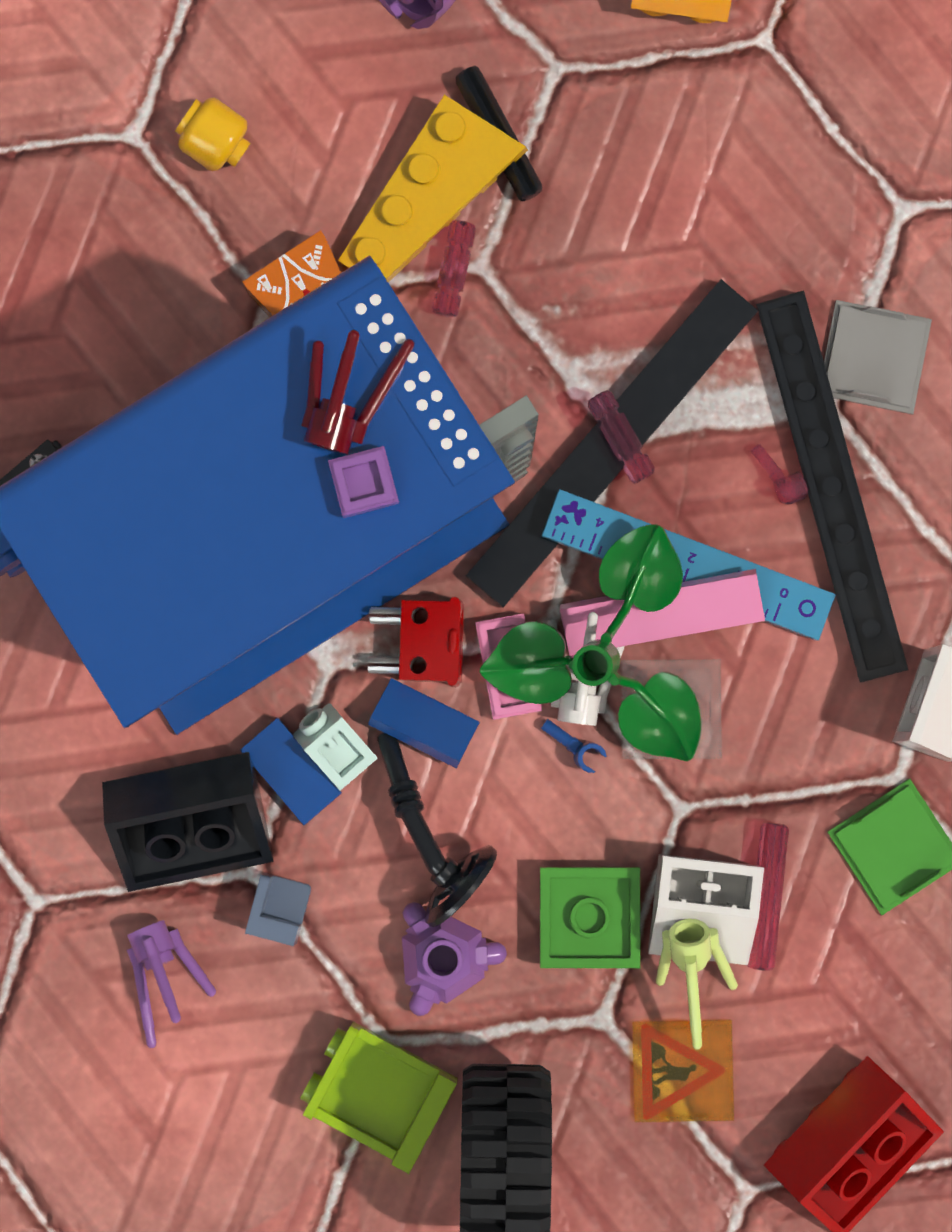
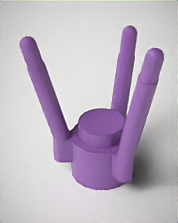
[127,920,216,1048]

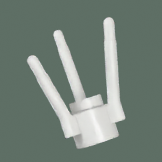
[547,612,625,726]

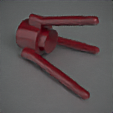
[301,330,415,455]

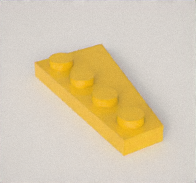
[338,94,528,283]

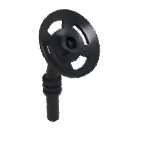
[377,733,497,927]

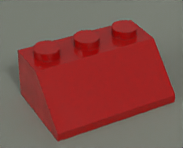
[763,1056,944,1232]

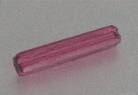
[747,823,789,971]

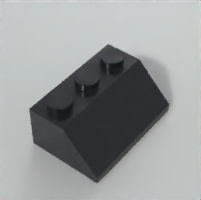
[102,752,274,892]

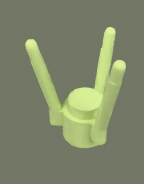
[656,919,738,1050]

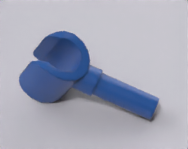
[541,719,607,773]

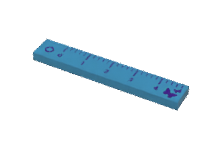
[541,489,836,641]

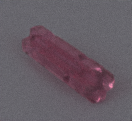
[432,220,476,317]
[588,390,655,484]

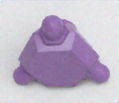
[402,902,507,1016]

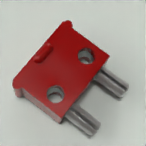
[367,597,464,688]

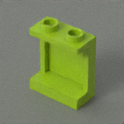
[300,1021,458,1174]

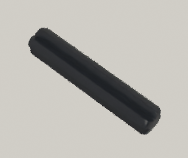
[456,66,542,202]

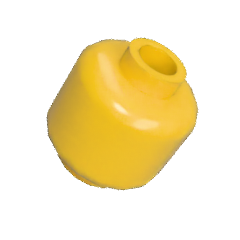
[175,98,251,171]

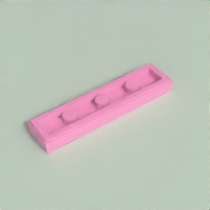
[560,569,765,656]

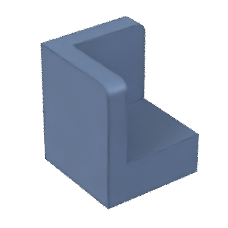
[245,873,311,946]

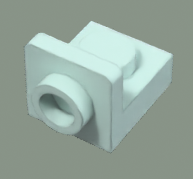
[293,703,378,791]

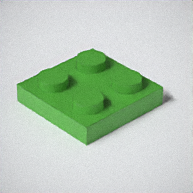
[540,867,640,968]

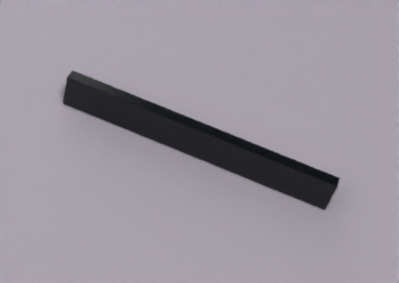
[466,279,758,608]
[756,290,909,683]

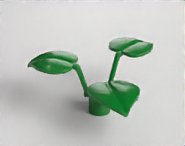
[479,524,702,762]

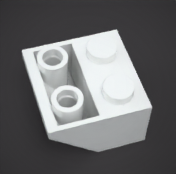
[648,854,764,965]

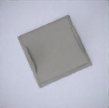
[824,300,932,415]

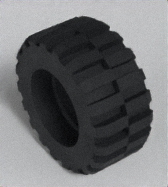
[460,1064,552,1232]

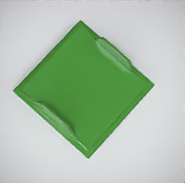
[827,778,952,915]

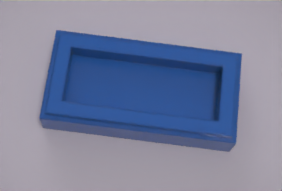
[368,678,480,769]
[240,718,342,825]

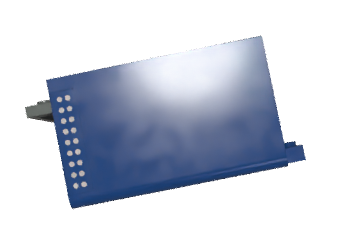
[0,255,539,735]

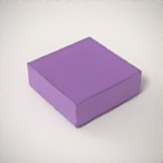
[328,446,399,518]

